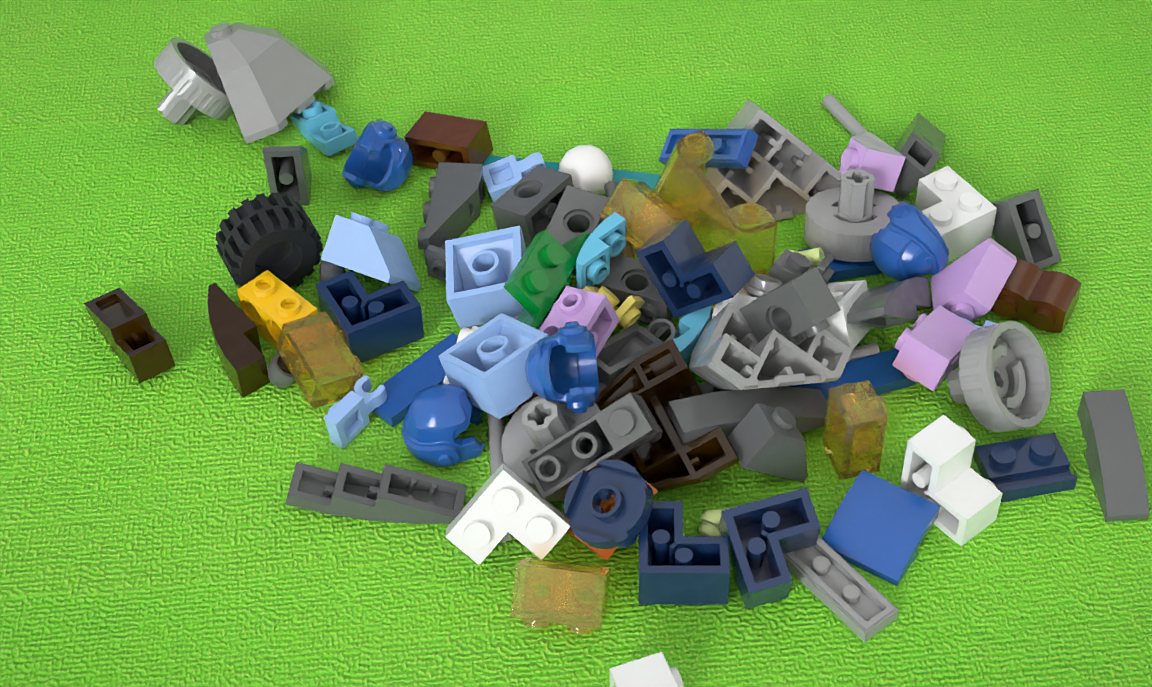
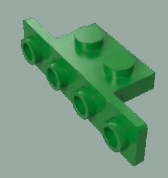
[503,229,590,329]

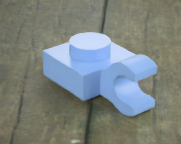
[483,152,546,202]
[324,375,387,449]

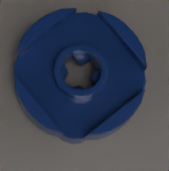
[564,460,654,549]

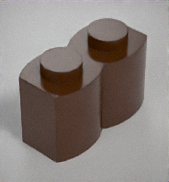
[991,259,1081,333]

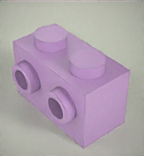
[539,286,620,358]
[892,305,977,392]

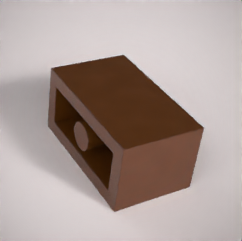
[404,111,493,169]

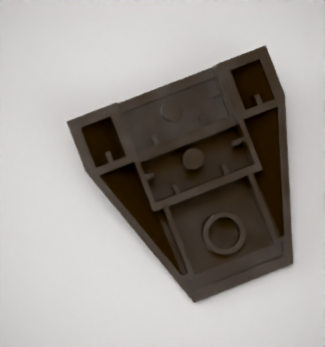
[595,339,739,493]

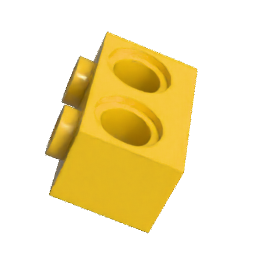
[237,270,323,358]

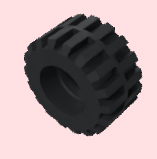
[215,193,323,288]

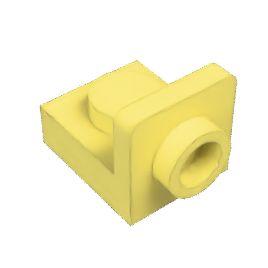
[583,286,645,330]

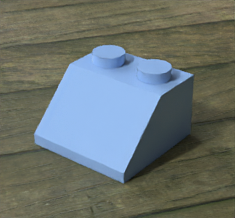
[321,212,421,291]
[445,225,526,329]
[438,313,548,419]

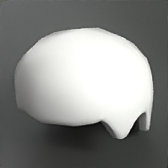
[558,145,613,195]

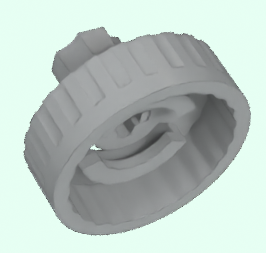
[154,38,233,126]
[804,169,900,262]
[947,321,1051,433]
[501,396,601,501]

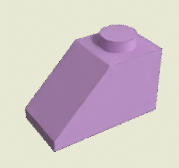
[839,132,906,192]
[930,237,1017,322]

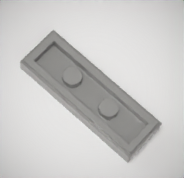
[783,537,899,642]

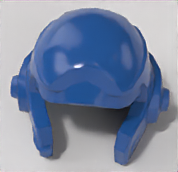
[342,119,413,192]
[870,201,949,281]
[525,321,599,413]
[402,384,485,467]

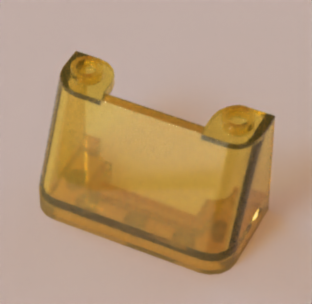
[642,130,777,309]

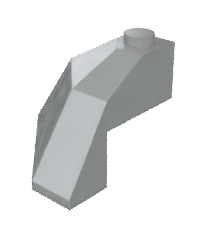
[204,23,335,144]
[700,99,841,228]
[689,303,853,390]

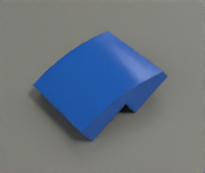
[822,470,940,586]

